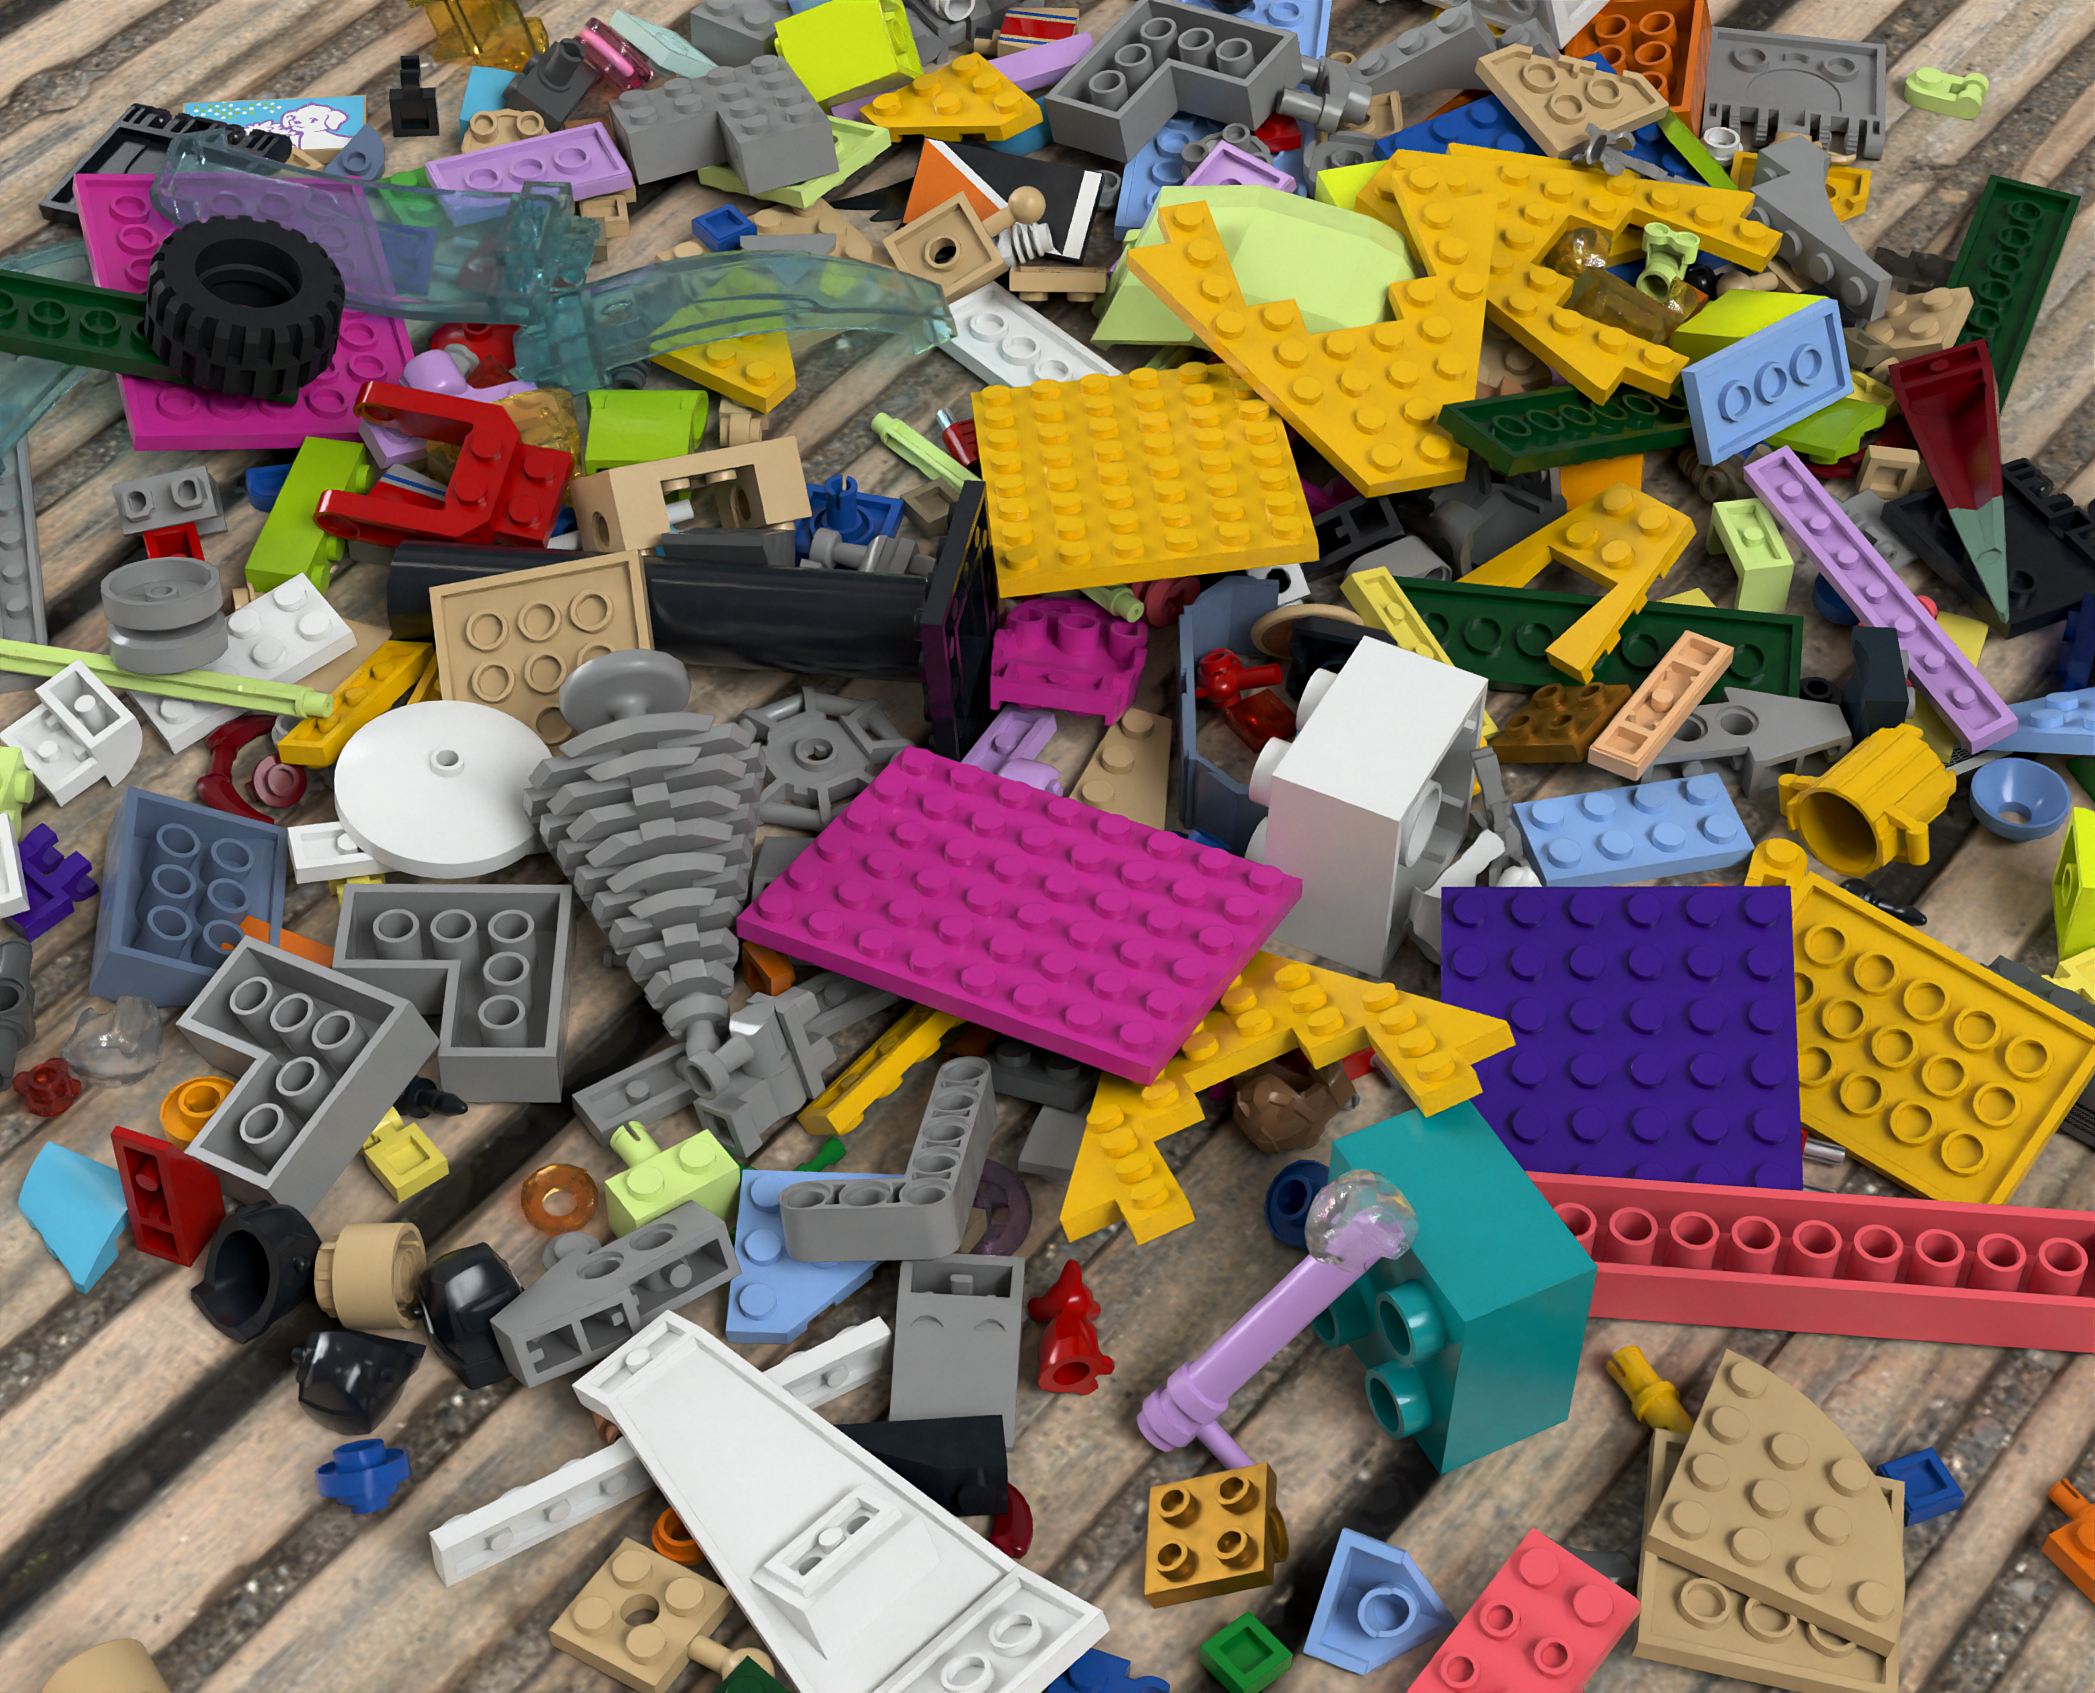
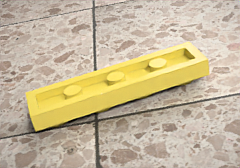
[1339,566,1500,744]

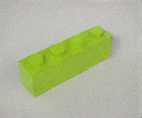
[244,436,374,595]

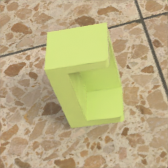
[1705,498,1795,612]

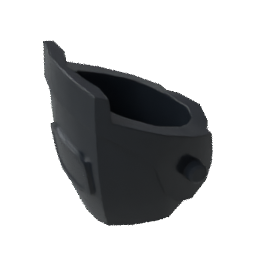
[191,1200,322,1344]
[410,1242,525,1390]
[291,1328,427,1435]

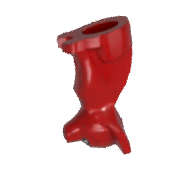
[1027,1259,1115,1395]

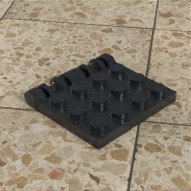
[38,103,292,228]
[1880,458,2095,640]

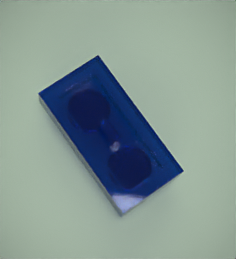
[2055,592,2095,692]

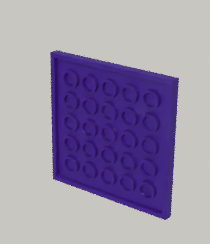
[1441,886,1803,1191]

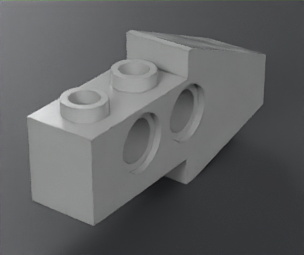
[1632,687,1852,799]
[489,1200,742,1389]

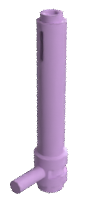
[1137,1204,1399,1470]

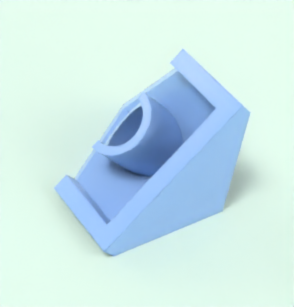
[1303,1528,1458,1676]

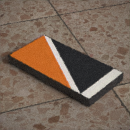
[901,137,1105,266]

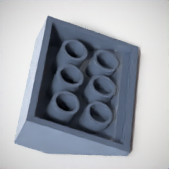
[88,786,289,1008]

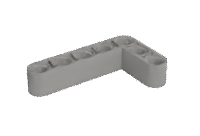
[779,1056,998,1262]

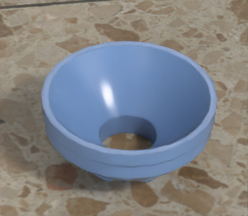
[1969,758,2071,843]

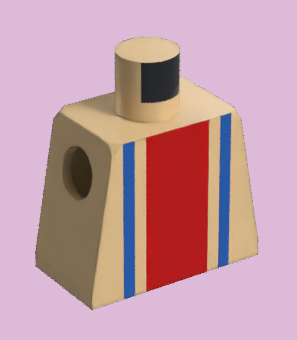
[974,7,1079,91]

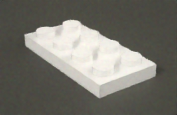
[922,281,1123,388]
[125,572,358,755]

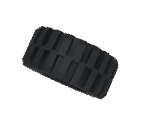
[144,215,345,398]

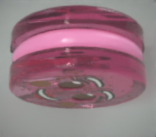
[572,17,654,96]

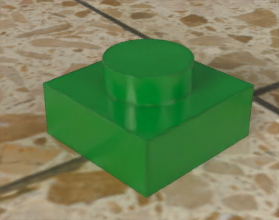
[1198,1610,1293,1693]

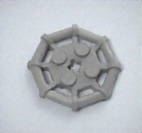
[736,686,917,833]

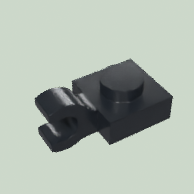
[389,55,440,137]

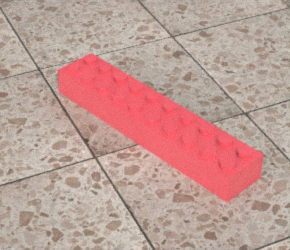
[1525,1171,2095,1353]

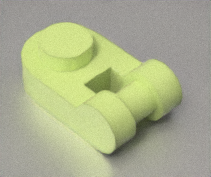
[1903,67,1989,120]

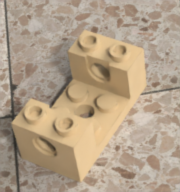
[568,435,812,556]

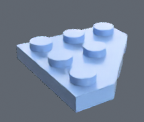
[1961,687,2095,755]
[725,1170,905,1344]

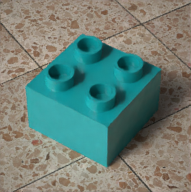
[1310,1099,1598,1475]

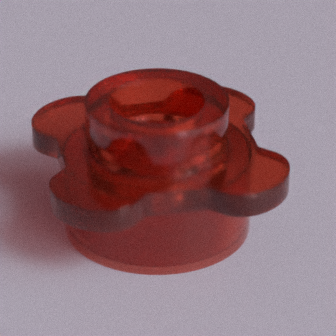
[12,1058,82,1117]

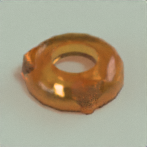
[521,1163,598,1236]

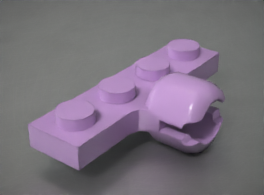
[357,349,554,469]
[960,703,1063,797]

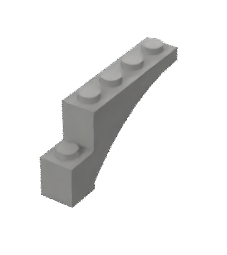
[1346,0,1560,96]
[1746,135,1893,322]

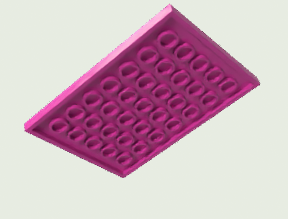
[72,174,415,451]
[736,745,1302,1086]

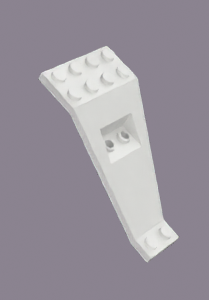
[572,1309,1110,1693]

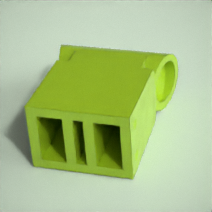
[585,389,709,505]

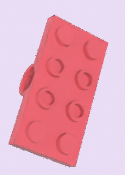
[1406,1527,1642,1693]

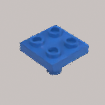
[794,474,904,571]

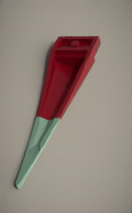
[1888,338,2009,624]

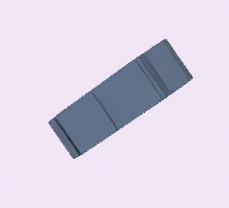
[1175,575,1279,858]

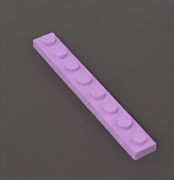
[1743,445,2018,755]

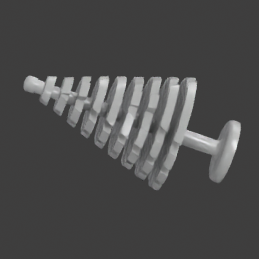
[522,649,766,1059]

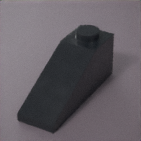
[1269,494,1406,593]
[833,1414,1009,1517]

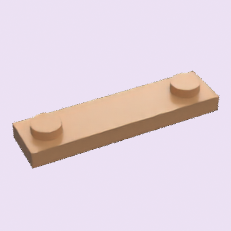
[1588,630,1734,782]

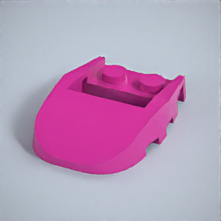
[990,597,1148,726]

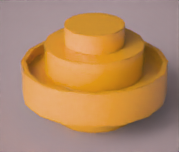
[160,1076,236,1152]

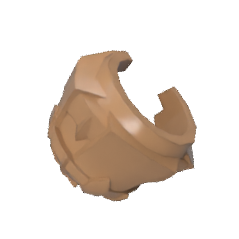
[1232,1052,1357,1155]

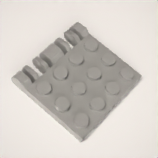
[1700,26,1886,160]

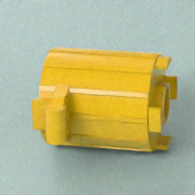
[1778,723,1957,878]

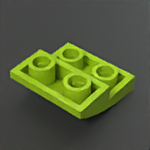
[1764,397,1887,464]

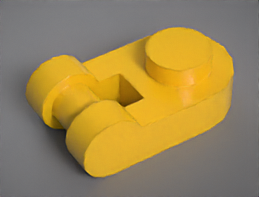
[1744,838,1808,897]

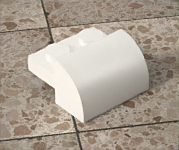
[0,659,143,807]

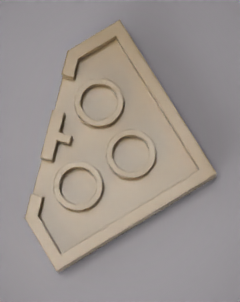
[1475,43,1669,160]

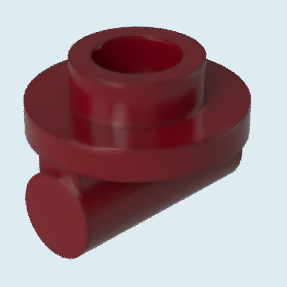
[245,753,307,808]

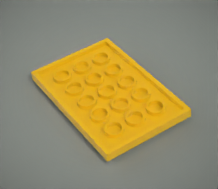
[1791,871,2095,1205]

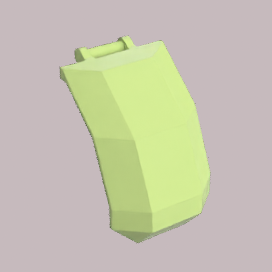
[1090,185,1422,353]

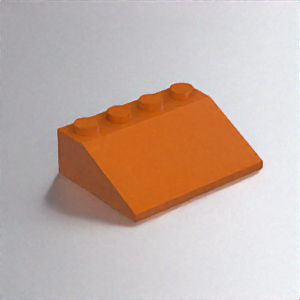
[1564,0,1712,140]

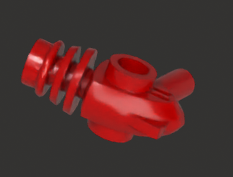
[1195,648,1282,708]

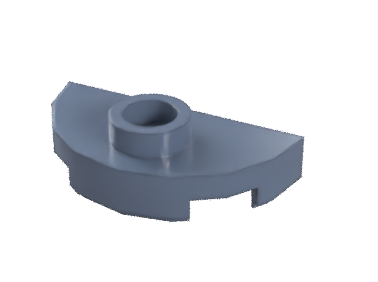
[318,123,385,194]

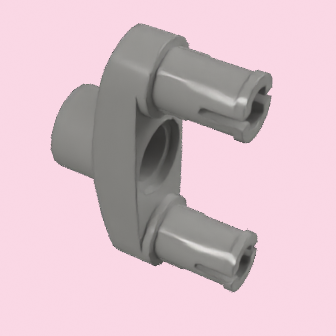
[1276,54,1372,134]

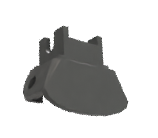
[1398,449,1567,582]

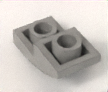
[1018,1095,1095,1182]

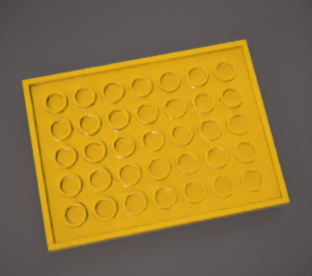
[971,362,1319,598]

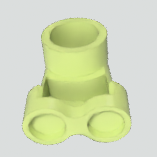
[1636,222,1700,305]

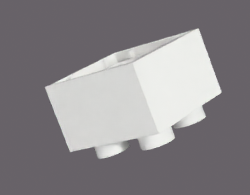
[1244,635,1489,978]

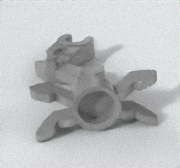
[1571,123,1708,187]
[1468,745,1540,887]

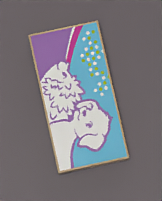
[183,95,368,164]

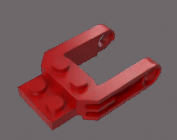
[313,381,575,549]

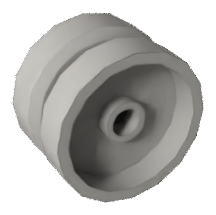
[101,557,229,675]

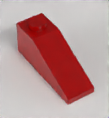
[110,1125,226,1268]

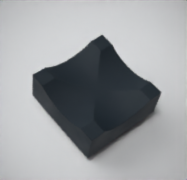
[1839,626,1915,753]

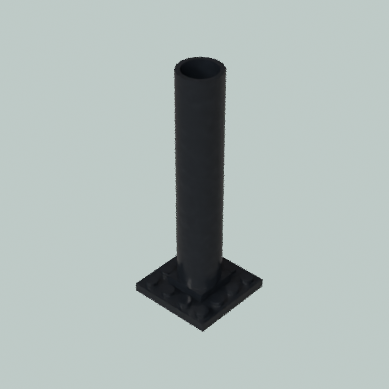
[387,480,1001,762]

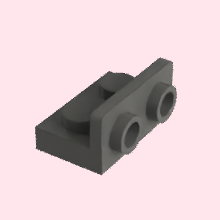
[983,1034,1102,1112]

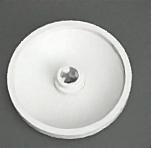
[334,700,553,879]

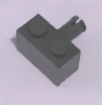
[501,38,600,133]

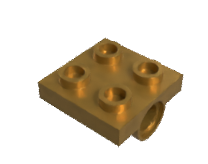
[1490,682,1633,763]
[1144,1462,1289,1609]

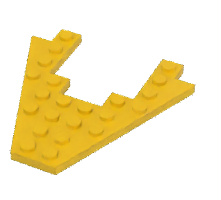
[1354,149,1783,406]
[1126,164,1499,498]
[1059,950,1516,1246]

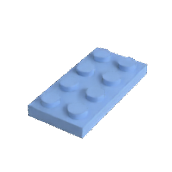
[1681,298,1854,466]
[1511,772,1755,887]

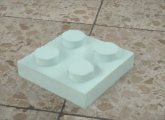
[609,9,719,80]

